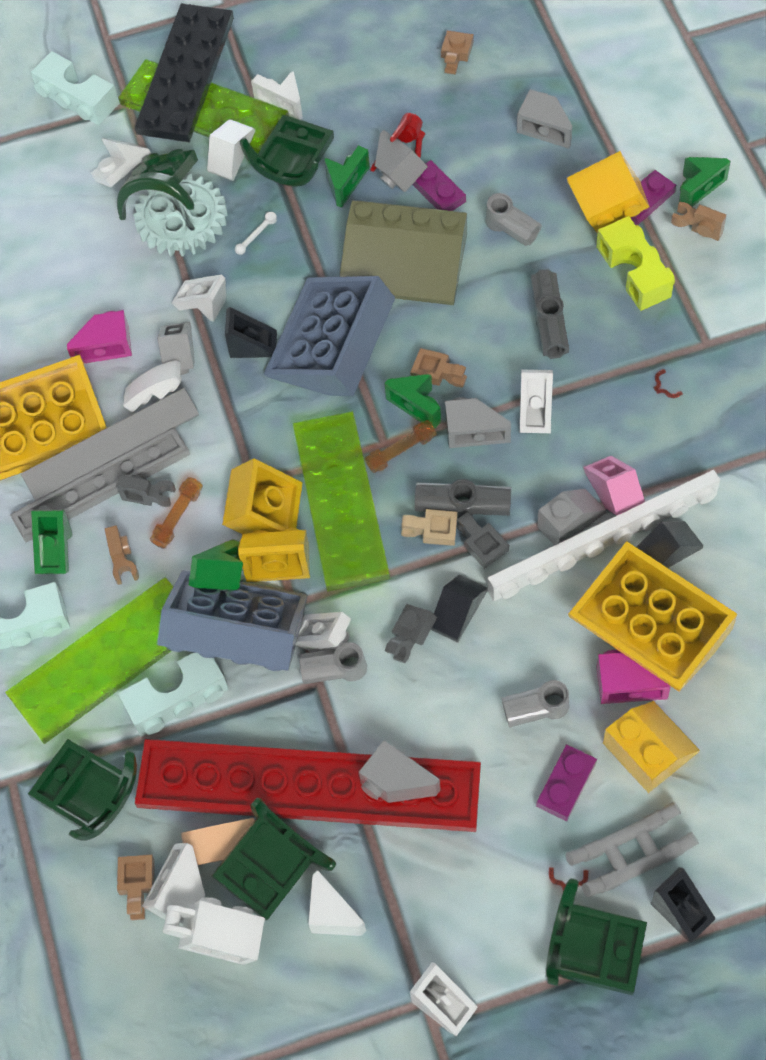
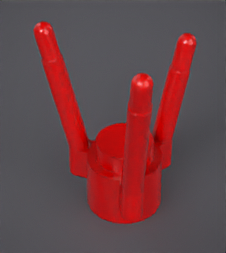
[370,113,425,172]

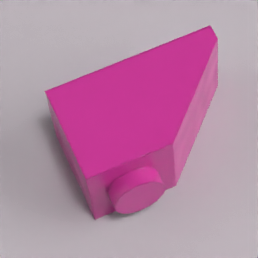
[67,310,132,364]
[596,650,671,704]

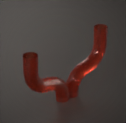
[653,369,683,398]
[548,867,589,891]

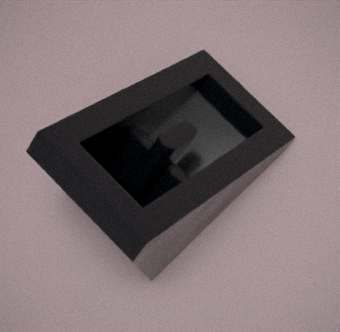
[225,307,277,358]
[636,521,704,568]
[431,574,488,643]
[651,867,716,943]

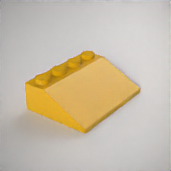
[0,355,107,481]
[568,541,737,692]

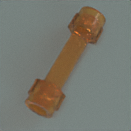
[364,420,436,473]
[150,477,203,549]

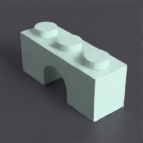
[31,51,120,125]
[0,582,70,650]
[117,652,228,737]

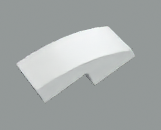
[123,360,182,412]

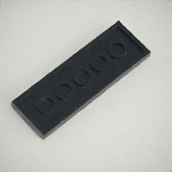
[135,3,234,143]

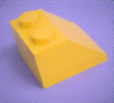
[567,151,650,233]
[222,458,303,534]
[238,528,310,582]
[603,701,700,794]

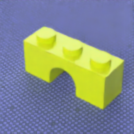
[596,216,675,311]

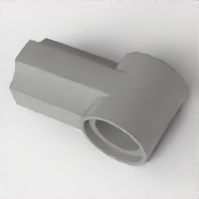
[485,193,542,246]
[299,642,367,684]
[501,680,569,728]

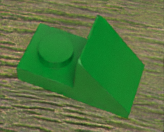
[324,145,370,208]
[678,157,731,207]
[384,374,441,431]
[31,510,72,574]
[188,539,243,590]

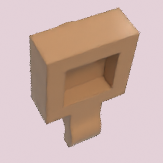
[441,30,474,75]
[671,202,727,241]
[410,348,467,388]
[104,525,139,585]
[117,855,155,920]

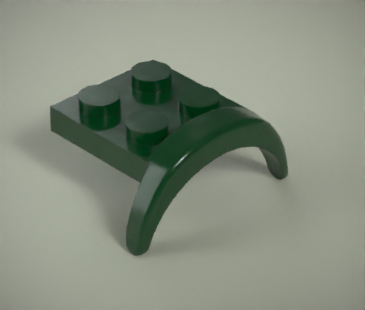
[240,115,334,187]
[117,149,198,220]
[28,739,137,841]
[211,798,336,921]
[545,878,647,996]

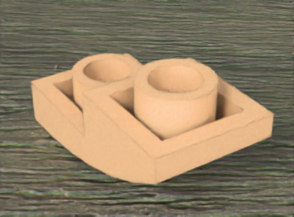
[181,818,255,865]

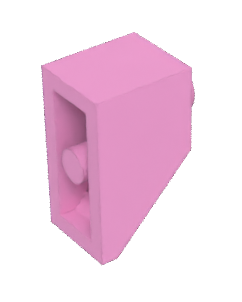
[583,456,645,515]

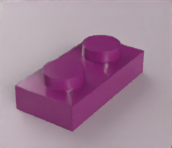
[412,160,466,211]
[630,170,677,225]
[536,744,597,822]

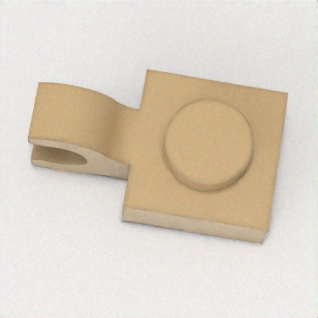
[401,509,457,546]

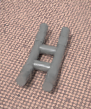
[566,801,699,897]

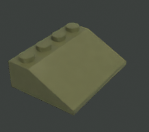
[340,200,467,305]

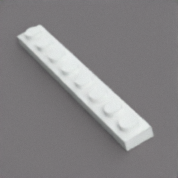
[488,470,720,601]

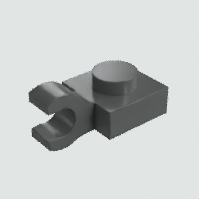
[116,475,176,507]
[457,512,510,569]
[385,604,437,663]

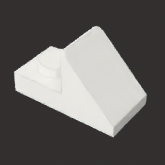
[251,71,303,120]
[91,138,151,187]
[172,274,226,322]
[520,370,553,433]
[296,612,351,652]

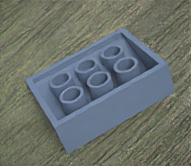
[264,276,395,396]
[157,570,308,671]

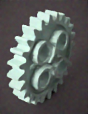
[133,174,228,257]

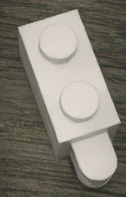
[162,897,265,965]

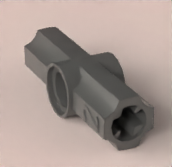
[531,269,569,359]
[415,479,511,518]

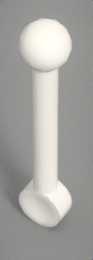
[235,212,277,255]

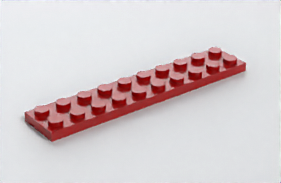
[135,739,481,832]

